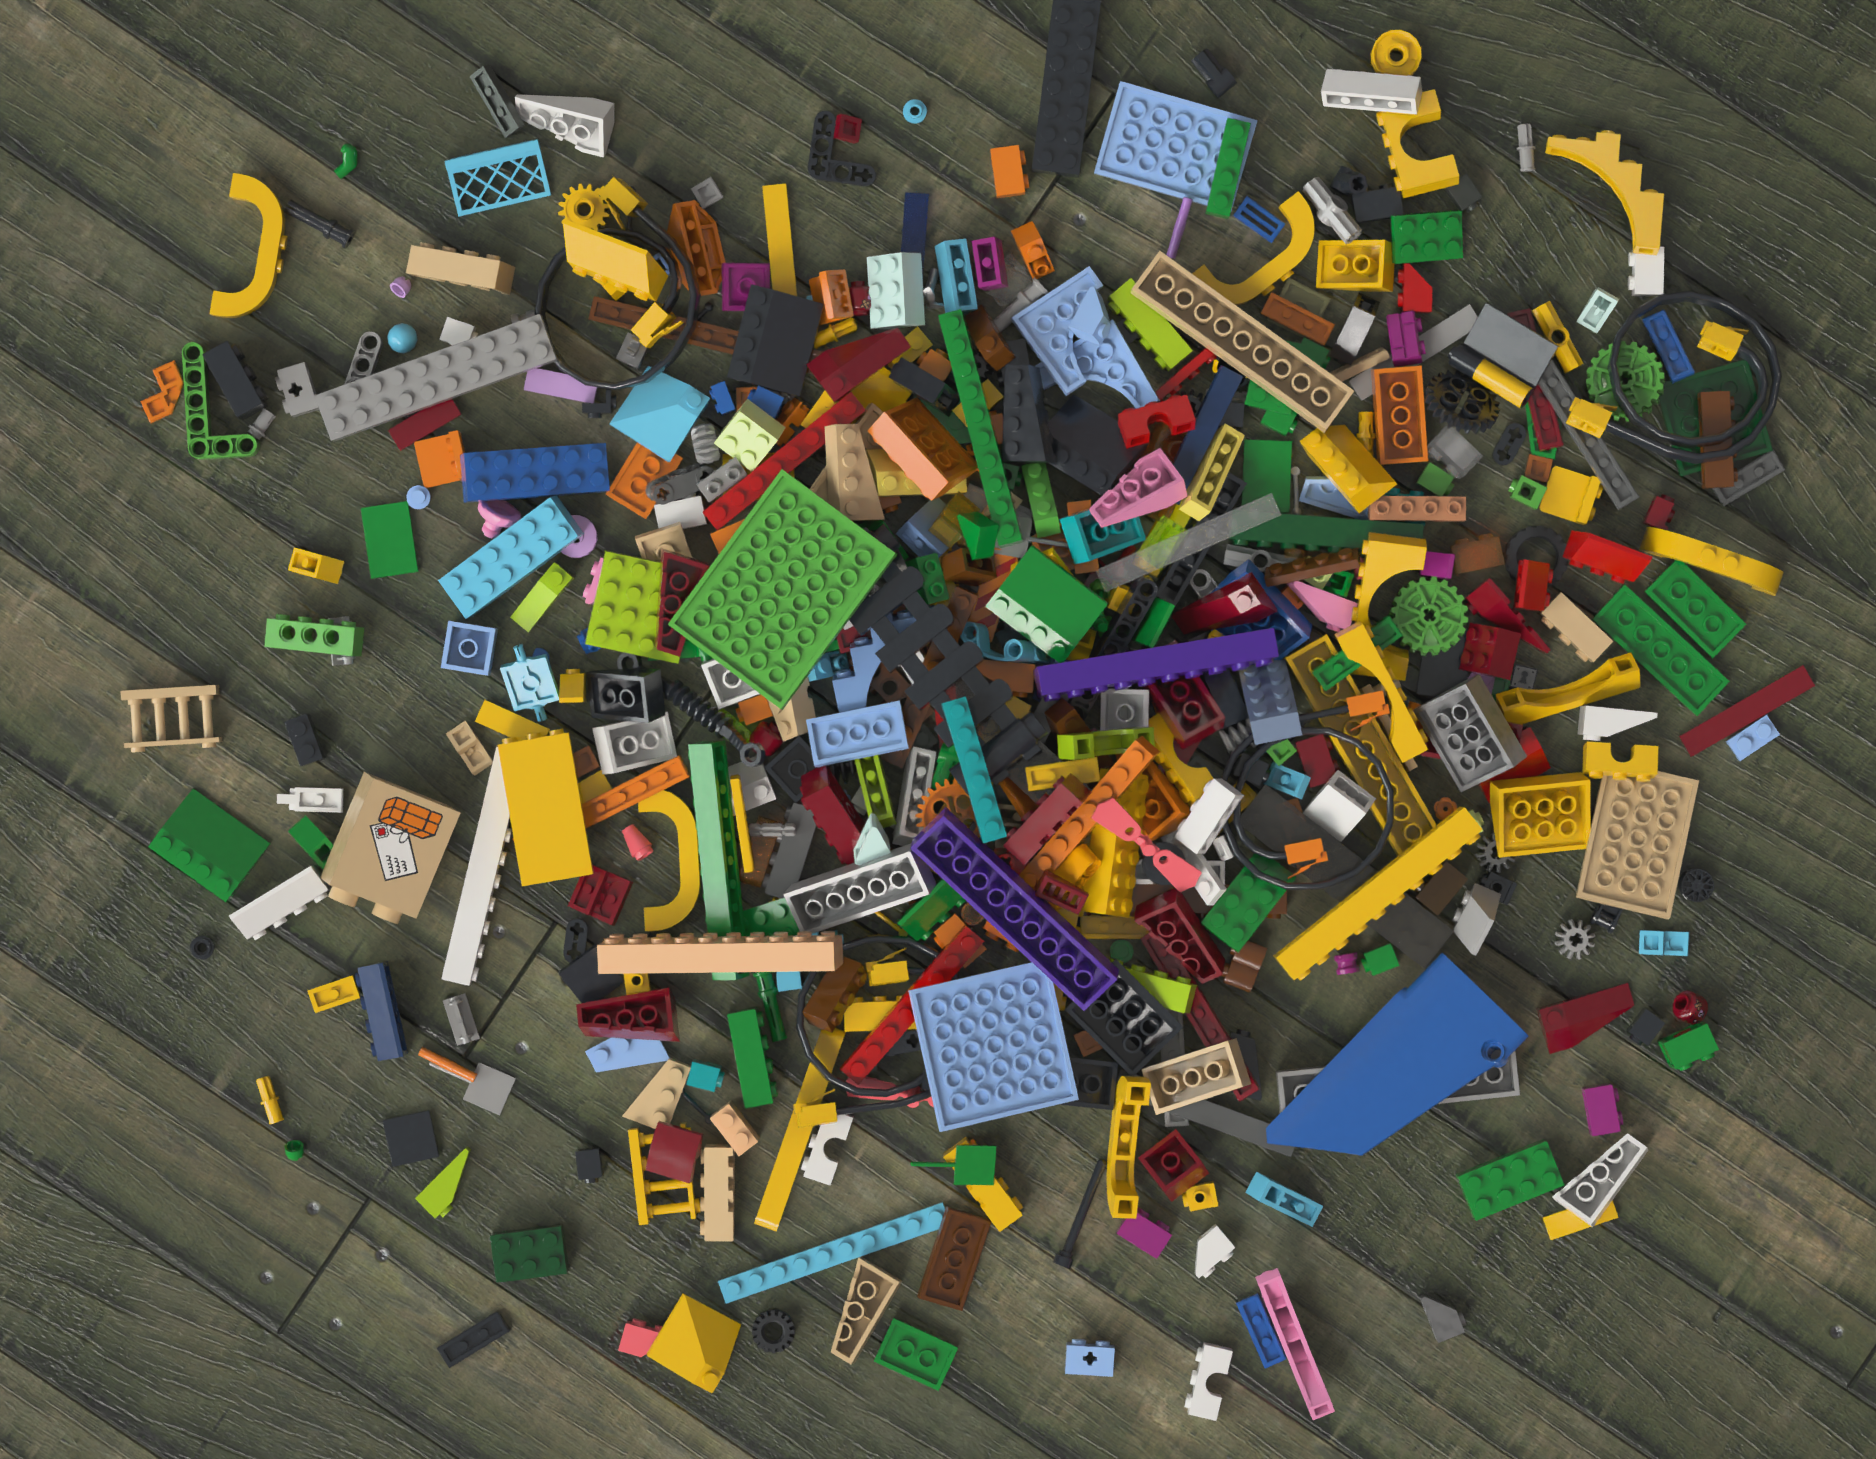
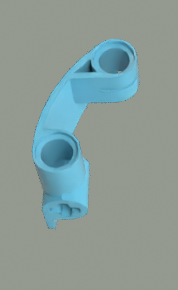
[960,622,1052,665]

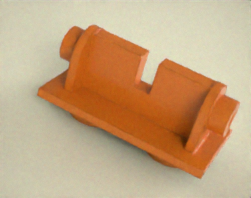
[775,398,810,447]

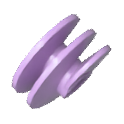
[561,515,597,558]

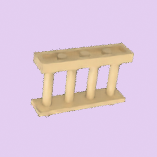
[121,685,223,752]

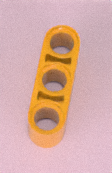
[1044,844,1101,910]

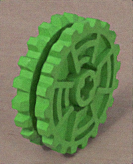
[1586,341,1665,422]
[1389,577,1468,656]

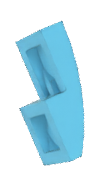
[1639,930,1690,956]

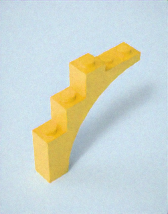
[1545,130,1664,256]

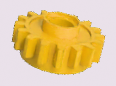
[558,184,610,231]

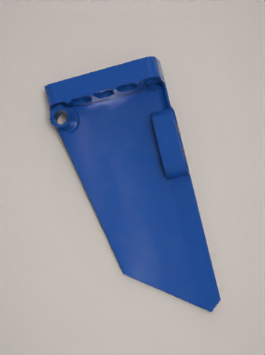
[1266,953,1529,1156]

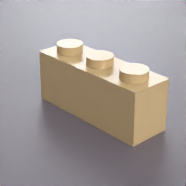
[1539,592,1613,662]

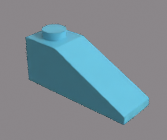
[1245,1172,1323,1227]

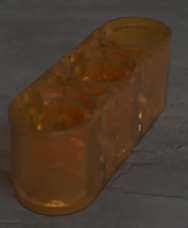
[739,815,781,888]

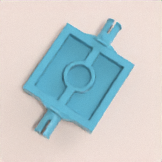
[500,644,559,722]

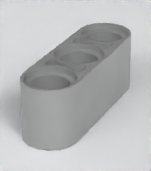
[344,331,383,385]

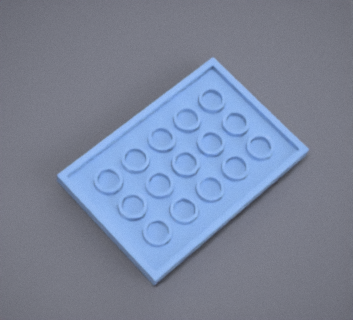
[1094,81,1258,211]

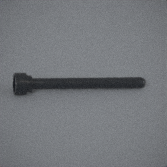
[1053,1159,1106,1269]

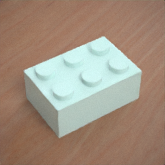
[867,252,925,329]

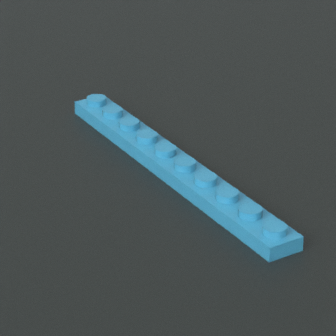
[718,1202,945,1304]

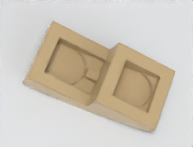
[446,721,493,776]

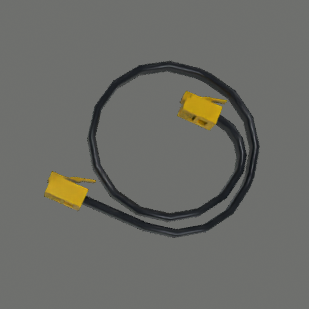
[1566,291,1782,464]
[793,934,960,1128]

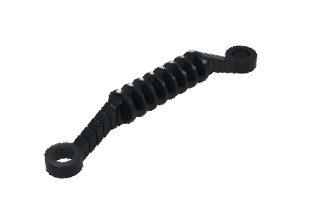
[617,652,766,767]

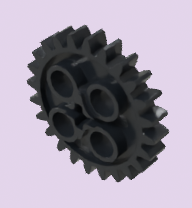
[1424,370,1500,434]

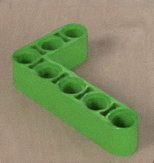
[182,342,260,460]

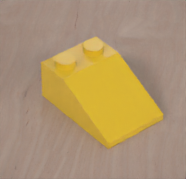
[1316,240,1395,292]

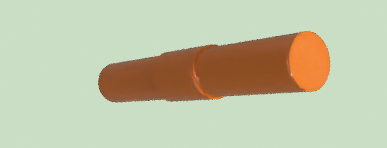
[418,1047,478,1082]

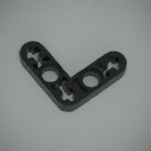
[808,111,876,187]

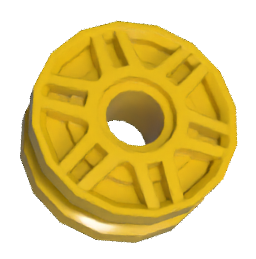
[1371,30,1422,76]

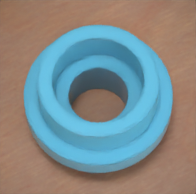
[903,100,927,124]

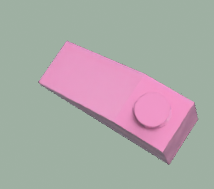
[1286,581,1358,632]

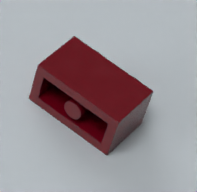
[1294,735,1340,788]

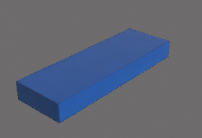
[1642,309,1695,384]
[1236,1293,1286,1368]

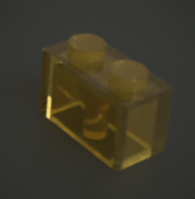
[928,491,981,548]

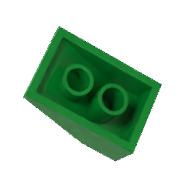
[1131,597,1175,648]

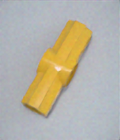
[1532,301,1584,373]

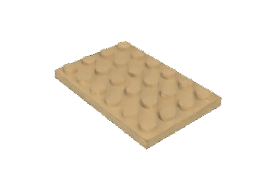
[1576,762,1699,920]

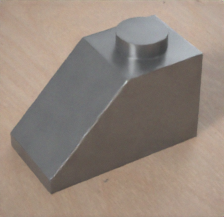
[1419,1294,1467,1343]

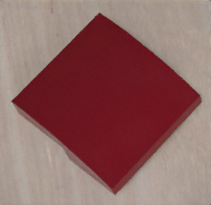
[568,865,633,926]
[646,1121,703,1184]

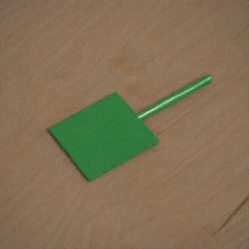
[910,1145,997,1185]

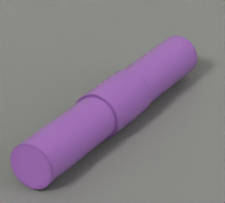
[1167,197,1193,259]

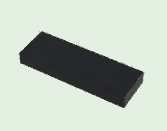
[437,1310,510,1368]

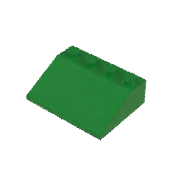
[985,545,1108,663]
[148,788,271,902]
[897,878,966,941]

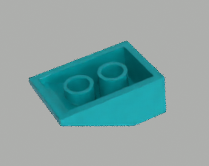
[1059,508,1146,565]

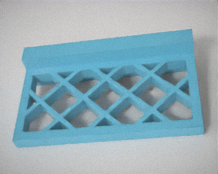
[444,139,551,217]

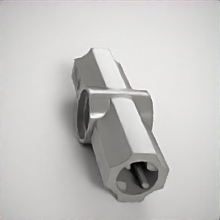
[1303,177,1362,244]
[1223,544,1297,573]

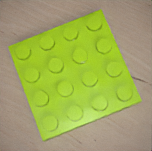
[585,550,680,664]

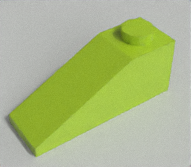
[510,562,574,633]
[415,1146,471,1218]

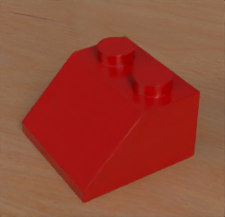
[1513,559,1553,611]

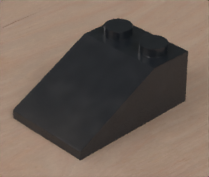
[586,668,666,723]

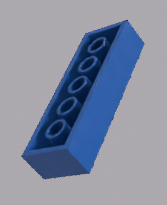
[460,443,610,503]

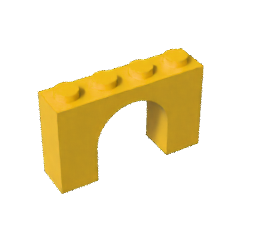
[1376,89,1459,198]

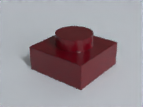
[834,113,862,144]

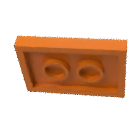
[605,442,683,520]

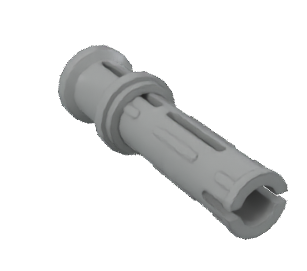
[993,277,1049,332]

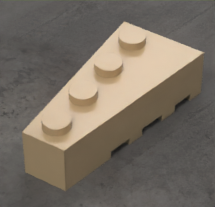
[767,677,816,741]
[700,1144,735,1241]
[831,1257,902,1364]

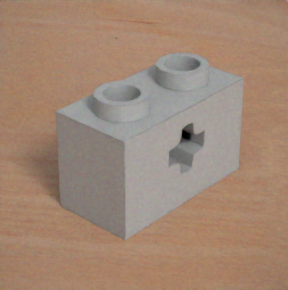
[275,362,319,417]

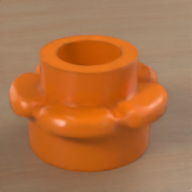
[1434,797,1457,820]

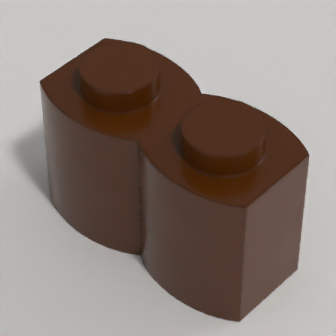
[1221,940,1268,993]

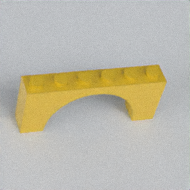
[1351,532,1427,681]

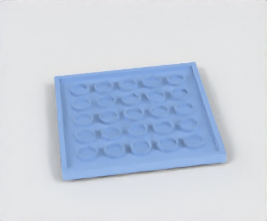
[908,962,1079,1132]

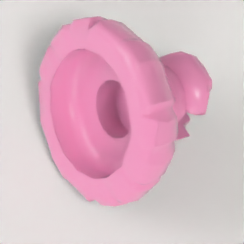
[478,500,521,539]

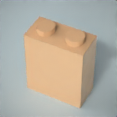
[710,1100,760,1156]

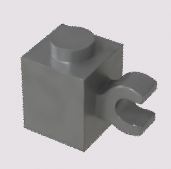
[616,332,649,370]

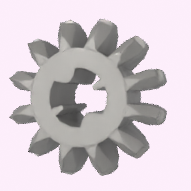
[691,423,720,464]
[1554,919,1595,959]

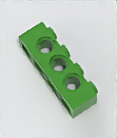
[264,614,364,656]

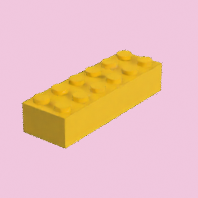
[1081,768,1149,918]

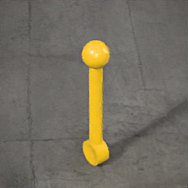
[875,911,908,936]

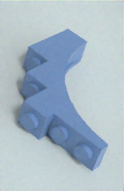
[832,605,935,713]

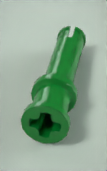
[752,972,787,1042]

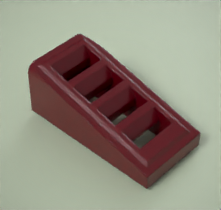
[1035,869,1089,915]

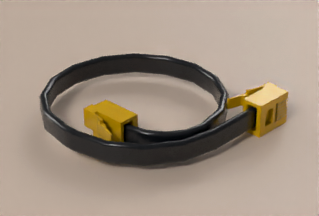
[535,177,701,390]

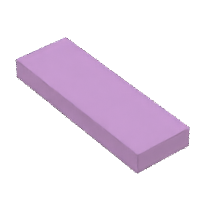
[524,368,598,403]

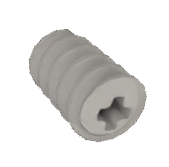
[1219,718,1263,755]

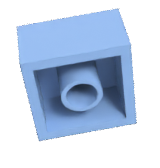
[441,621,498,676]

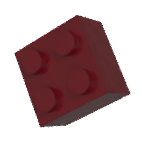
[1459,623,1521,680]
[1138,1129,1209,1202]

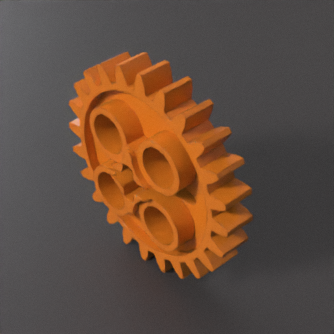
[915,778,980,838]

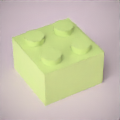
[714,399,786,472]

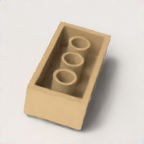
[1141,1038,1251,1115]

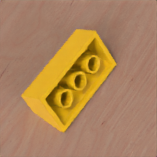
[1300,425,1397,513]

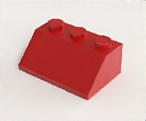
[1563,530,1652,584]
[1478,727,1551,803]

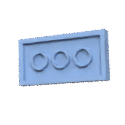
[806,701,909,768]

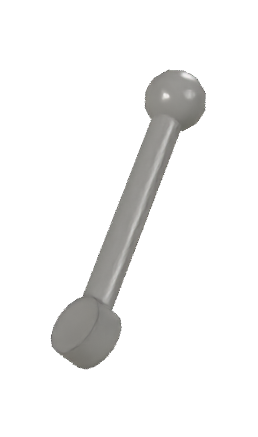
[1291,467,1301,515]

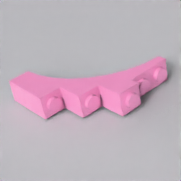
[1255,1268,1335,1420]

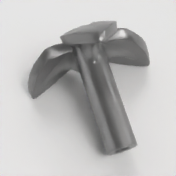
[923,268,944,309]

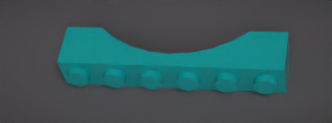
[941,696,1007,843]

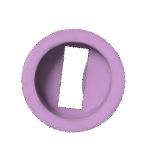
[390,276,411,298]

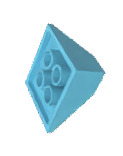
[609,366,710,463]

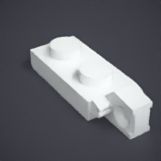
[277,787,344,813]

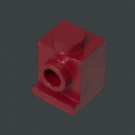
[1642,494,1675,531]

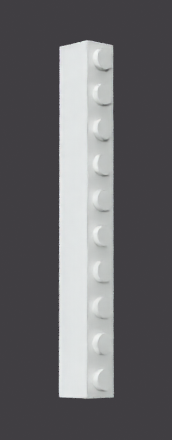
[442,747,512,986]

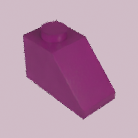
[1419,551,1455,580]

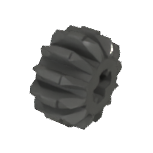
[1475,832,1515,873]

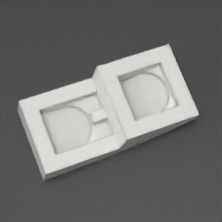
[1213,834,1234,861]

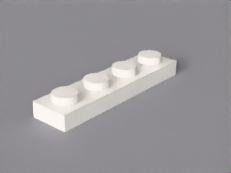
[1161,830,1227,905]

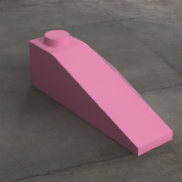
[1089,448,1187,528]

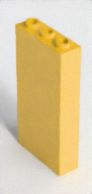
[498,729,594,886]

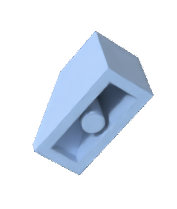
[1069,286,1111,346]

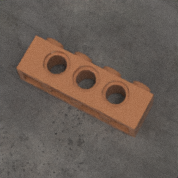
[1368,496,1466,522]

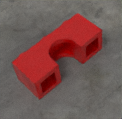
[1118,395,1196,449]

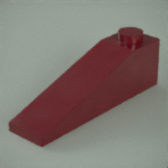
[1536,982,1634,1054]

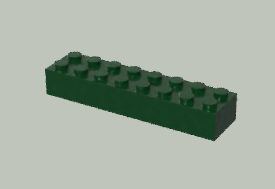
[1228,510,1424,555]

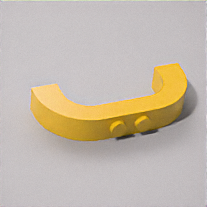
[210,173,287,318]
[1192,191,1314,306]
[1639,527,1784,596]
[638,790,701,931]
[1107,1076,1151,1219]

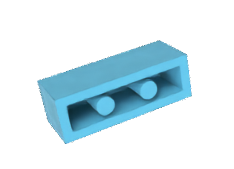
[935,239,978,314]

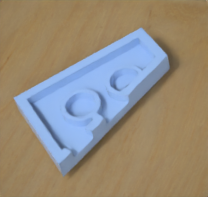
[1299,476,1368,520]
[585,1038,670,1072]

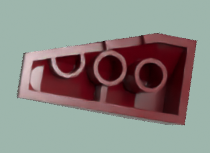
[806,327,911,404]
[1171,572,1277,635]
[1464,578,1550,654]

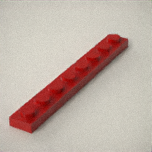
[702,392,866,531]
[840,925,984,1085]

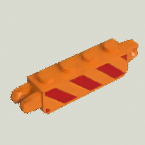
[967,548,1018,642]

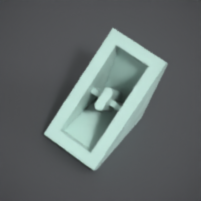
[1576,287,1619,333]
[853,813,891,865]

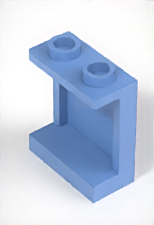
[896,497,963,557]

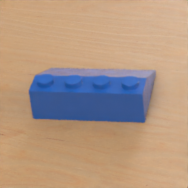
[1210,559,1312,665]

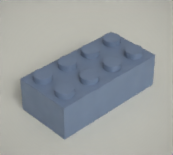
[1239,659,1302,745]

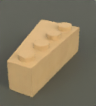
[406,242,515,295]
[825,424,885,522]

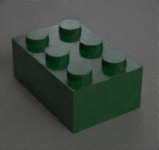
[490,1224,569,1283]

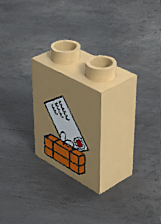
[320,772,460,924]

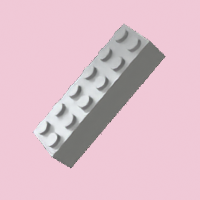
[783,843,937,934]

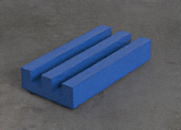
[1233,196,1286,243]

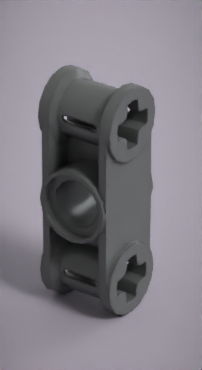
[645,462,714,505]

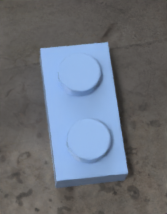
[1726,715,1780,761]

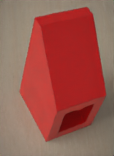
[1397,263,1432,314]

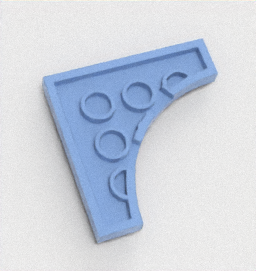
[1011,266,1103,396]
[1036,319,1160,409]

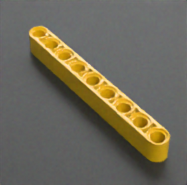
[754,1028,846,1231]

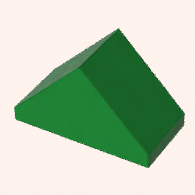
[957,511,999,560]
[1310,571,1354,598]

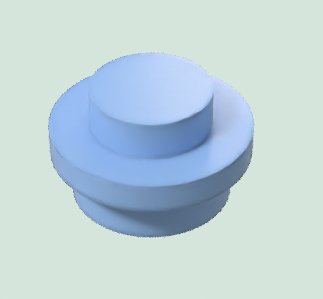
[406,485,431,509]

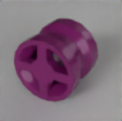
[1334,952,1360,975]

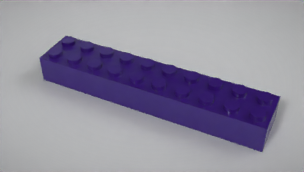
[1033,628,1279,702]
[910,807,1119,1011]

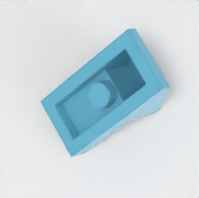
[1263,762,1311,799]

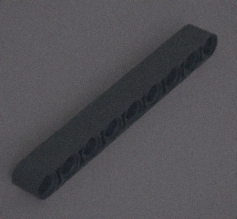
[1040,574,1158,764]

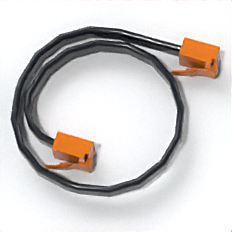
[1221,690,1394,890]

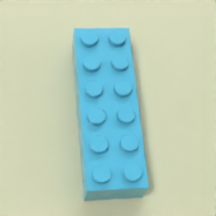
[438,495,584,619]

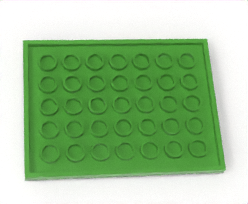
[668,469,897,710]

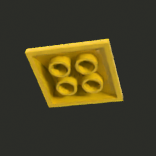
[646,1293,741,1393]

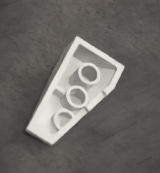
[515,95,614,157]

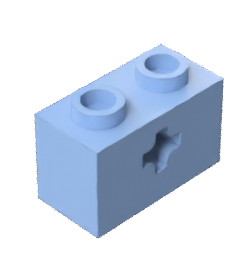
[1065,1339,1115,1377]

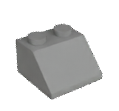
[1452,883,1501,956]

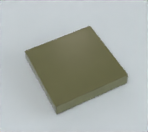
[1267,278,1331,340]

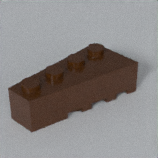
[1044,698,1114,791]

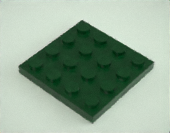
[1659,360,1773,477]

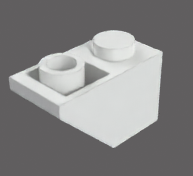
[1195,1224,1235,1278]

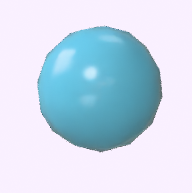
[387,323,417,353]

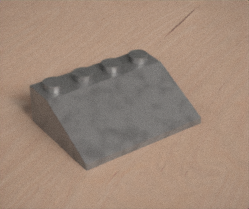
[1413,674,1527,792]

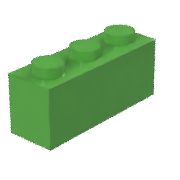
[1021,463,1061,538]

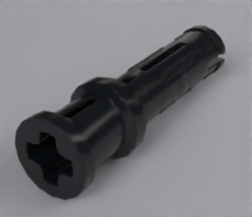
[284,199,355,249]

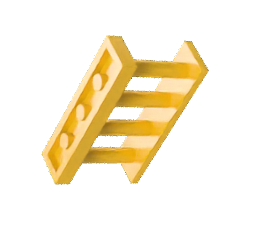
[628,1122,701,1225]

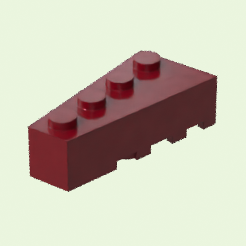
[655,548,709,657]
[1003,773,1092,865]
[1134,888,1225,984]

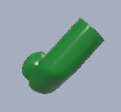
[334,143,358,180]

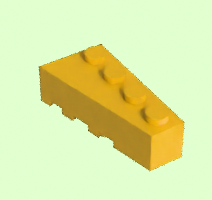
[943,1137,1024,1232]

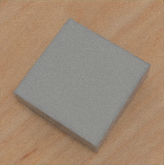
[691,177,724,209]

